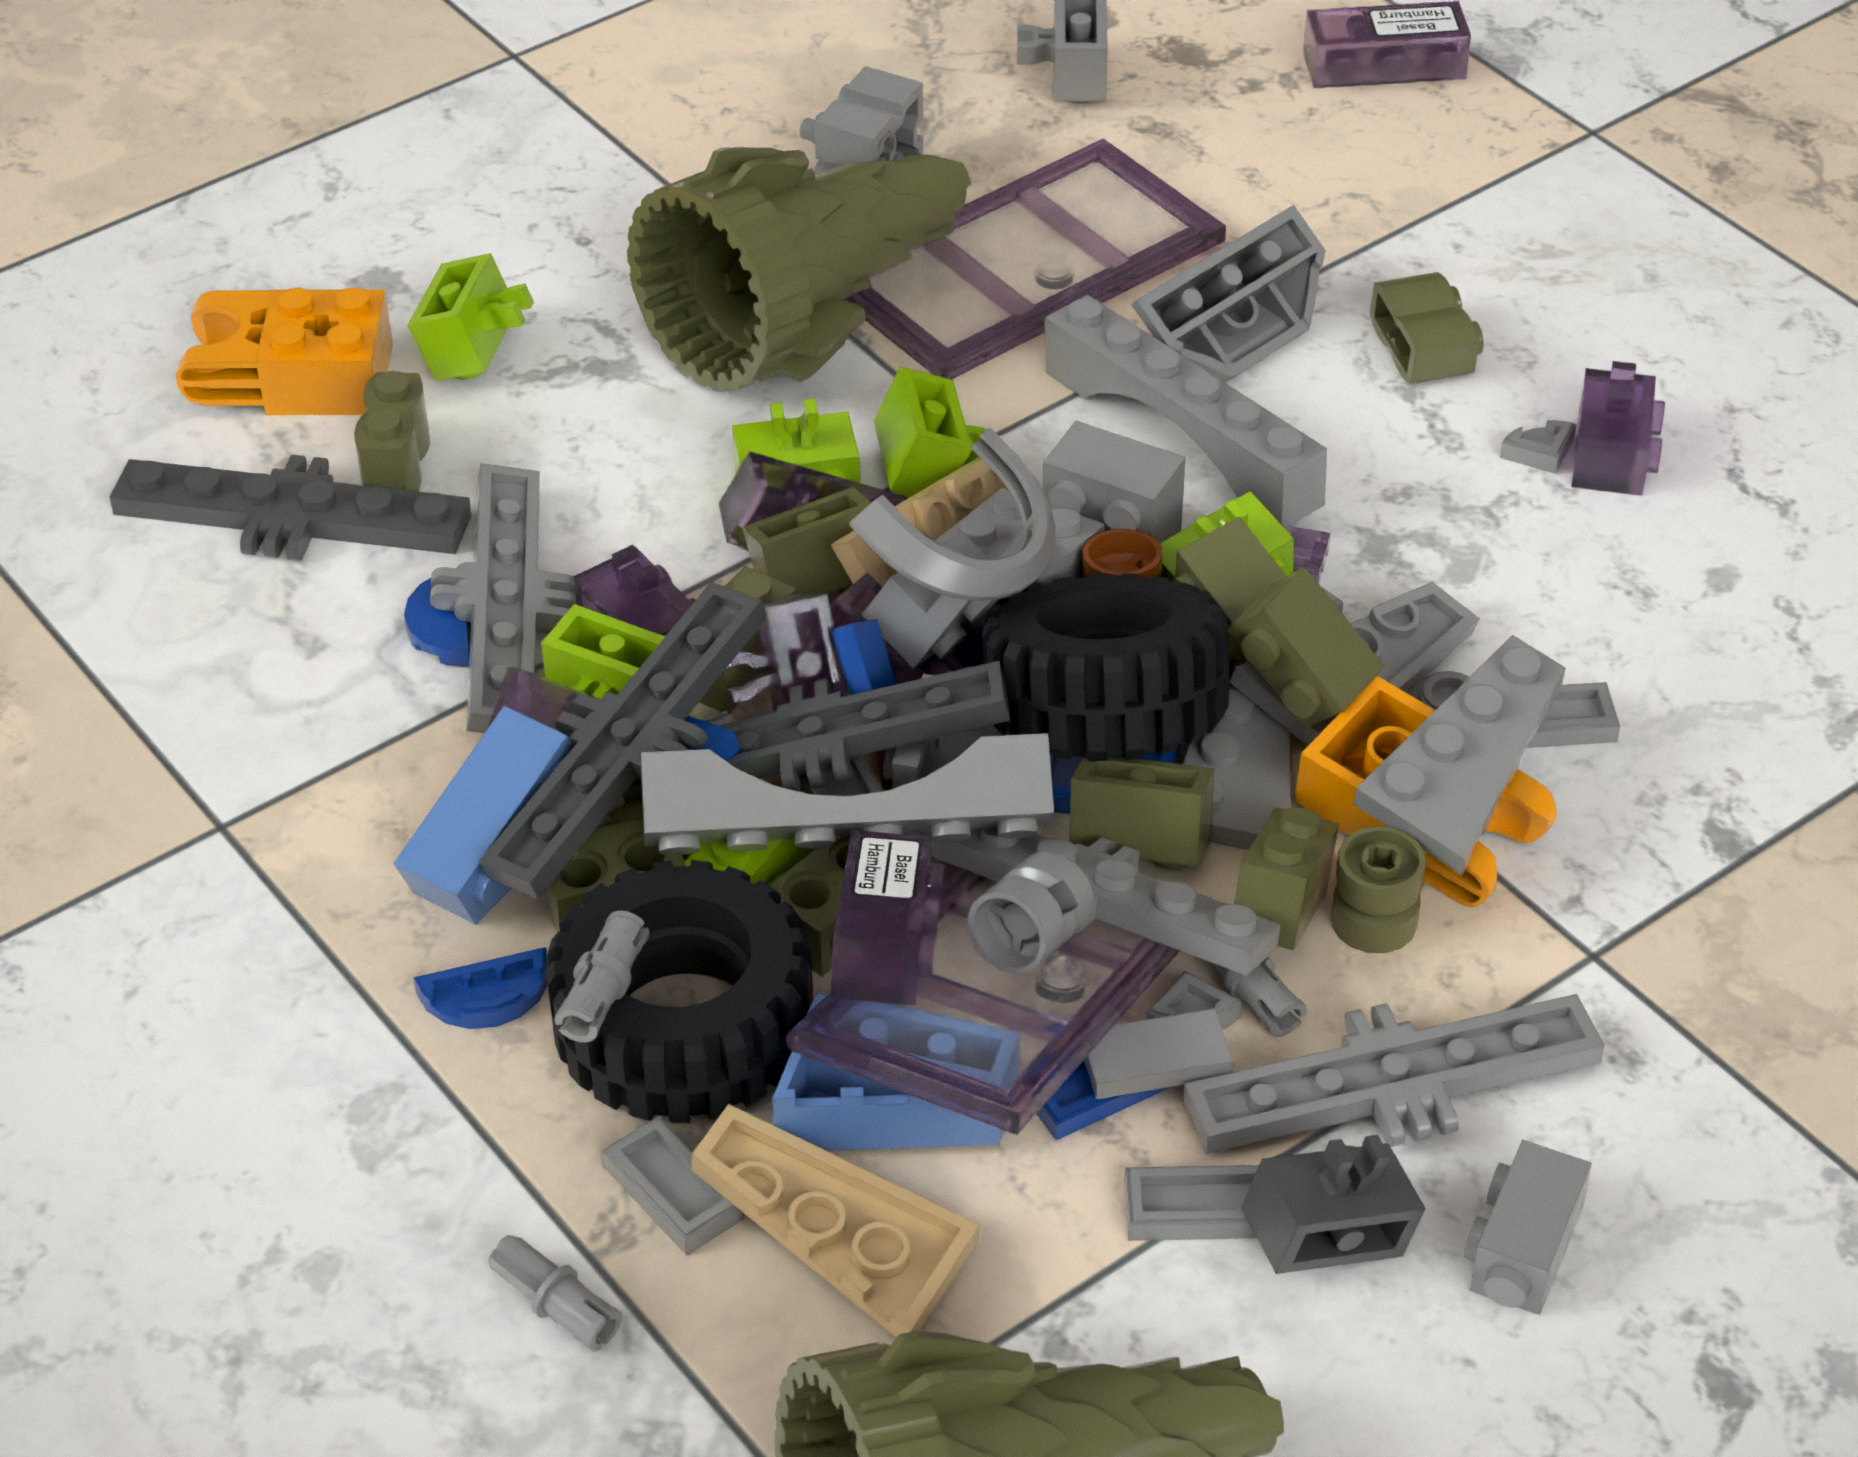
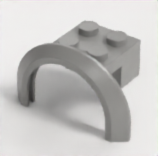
[848,428,1055,669]

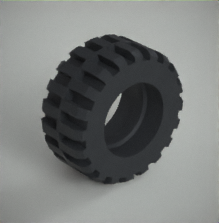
[982,573,1229,761]
[546,860,813,1123]

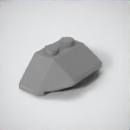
[1131,205,1326,382]

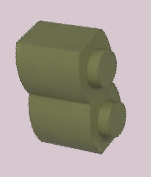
[1370,272,1484,384]
[354,371,430,492]

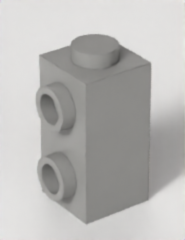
[1464,1139,1592,1315]

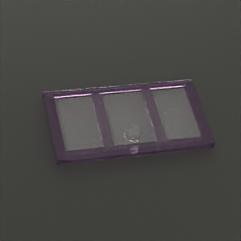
[844,139,1226,380]
[786,868,1210,1135]

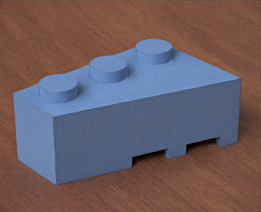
[393,706,572,925]
[772,993,1019,1151]

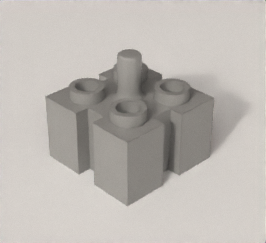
[799,66,923,175]

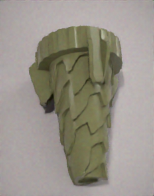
[627,147,971,392]
[775,1331,1284,1457]

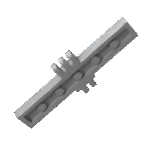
[430,463,578,733]
[903,828,1281,976]
[1183,994,1605,1154]

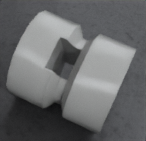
[968,851,1094,974]

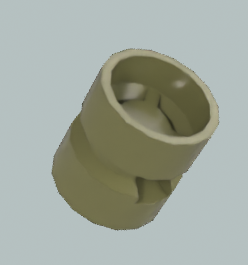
[1331,826,1426,953]

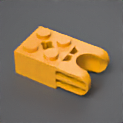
[176,288,393,415]
[1294,675,1557,907]

